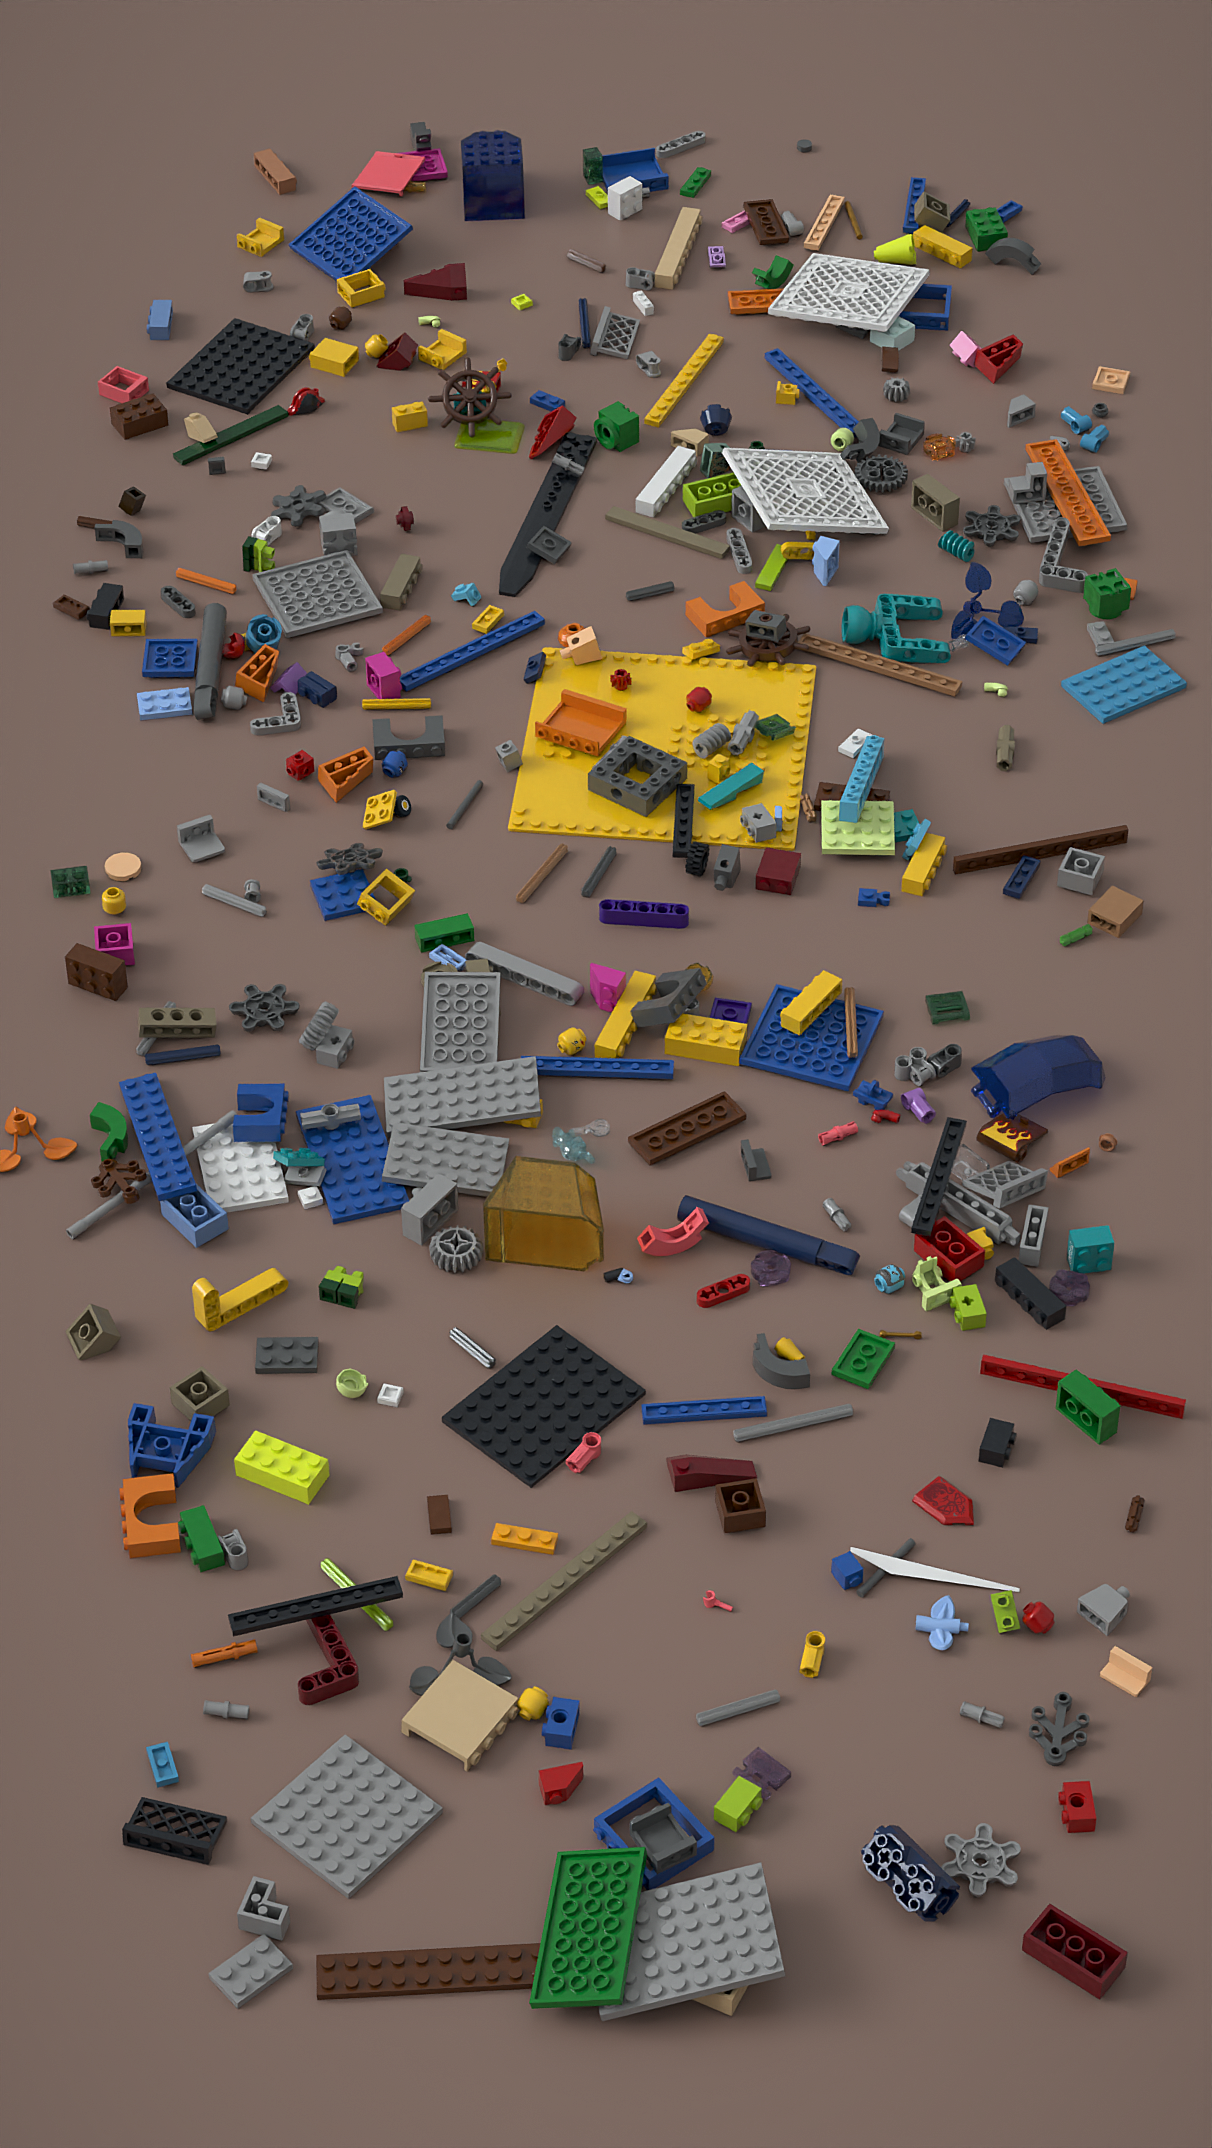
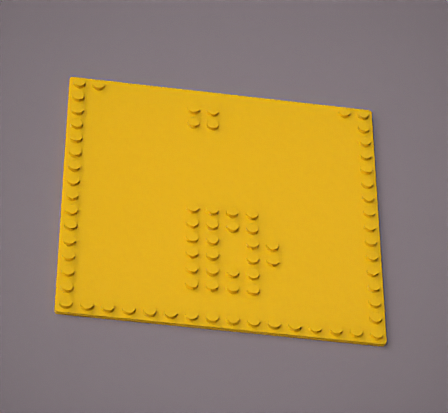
[508,647,816,851]

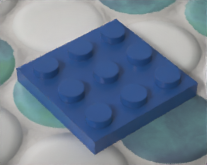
[142,639,198,678]
[310,869,376,921]

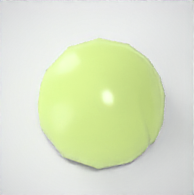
[336,1368,369,1398]

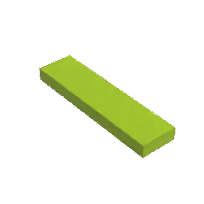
[755,544,788,591]

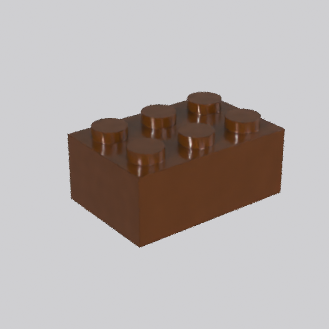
[110,393,169,440]
[65,943,128,1001]

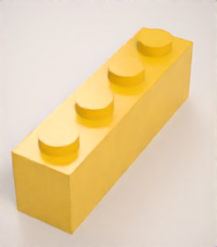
[913,225,973,269]
[901,833,947,896]
[780,970,842,1035]

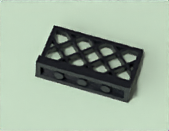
[122,1797,227,1865]

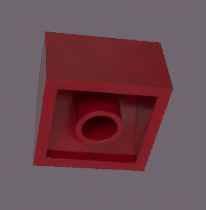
[376,332,418,371]

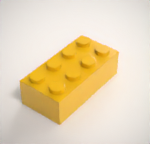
[665,1013,748,1066]

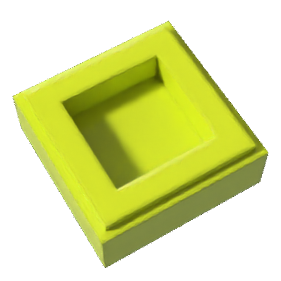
[511,294,533,310]

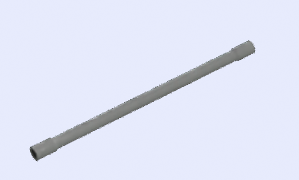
[66,1110,237,1239]

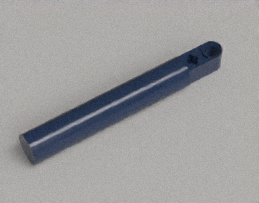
[677,1195,860,1275]

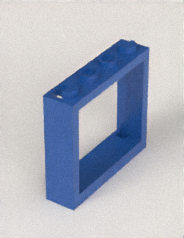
[899,284,952,331]
[593,1777,714,1891]

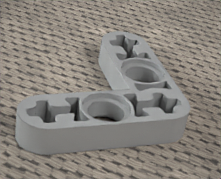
[250,692,301,735]

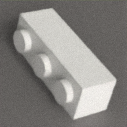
[633,291,654,316]

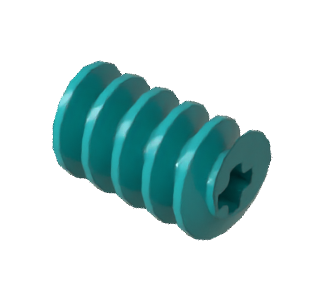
[938,530,975,562]

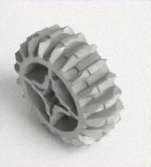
[299,1001,339,1051]
[429,1225,483,1273]

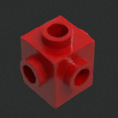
[286,750,315,781]

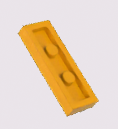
[491,1523,558,1555]

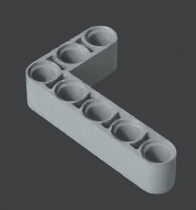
[1039,517,1088,593]

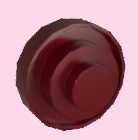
[395,506,414,531]

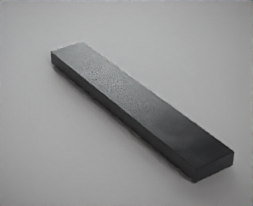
[672,784,695,858]

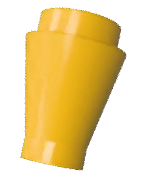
[774,1337,805,1361]

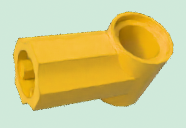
[799,1631,825,1678]

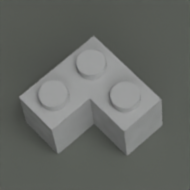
[1008,462,1047,504]
[237,1876,290,1941]

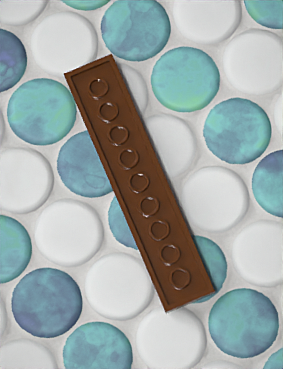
[316,1943,540,2000]

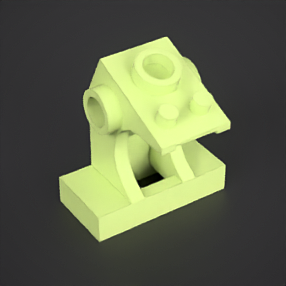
[912,1256,962,1311]

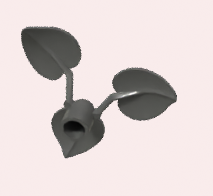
[409,1612,512,1696]

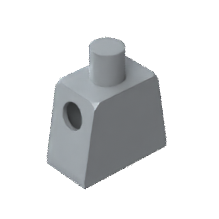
[1077,1584,1130,1636]

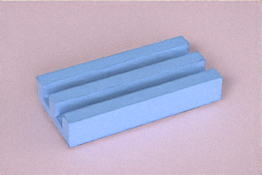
[429,944,468,971]

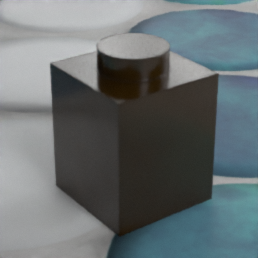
[118,486,146,516]

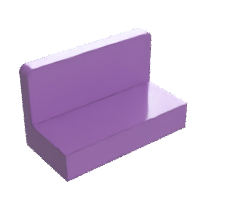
[270,662,307,695]

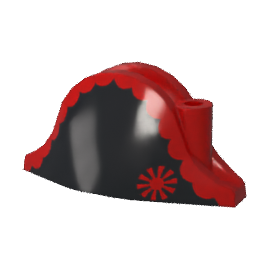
[287,387,325,416]

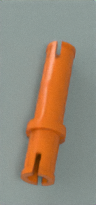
[191,1639,258,1668]

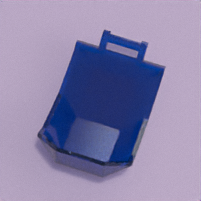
[971,1035,1106,1120]

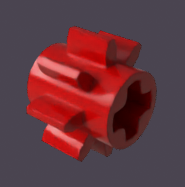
[610,669,632,691]

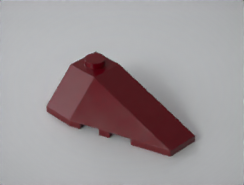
[403,263,467,301]

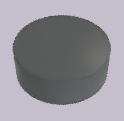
[797,139,812,152]

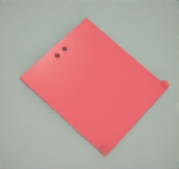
[352,151,425,197]

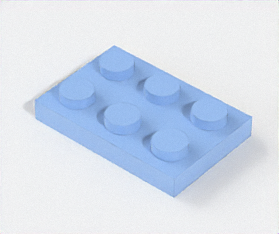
[137,687,193,720]

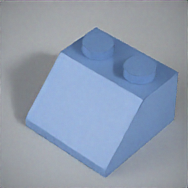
[812,536,840,586]

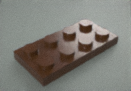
[743,199,790,245]
[814,782,890,811]

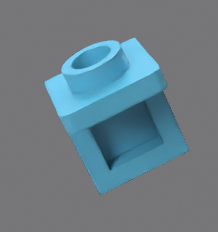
[451,583,481,606]

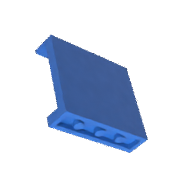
[597,148,669,192]

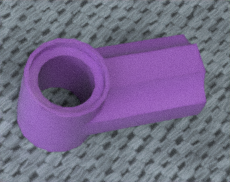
[901,1088,936,1124]

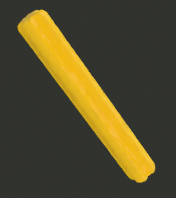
[362,698,431,710]

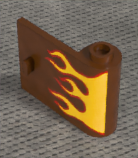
[977,1109,1048,1162]

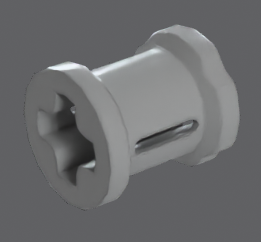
[244,879,261,903]

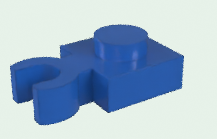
[858,888,890,907]

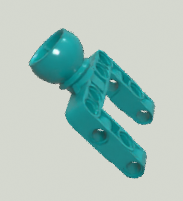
[841,594,951,663]

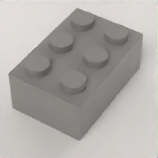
[401,1173,459,1246]

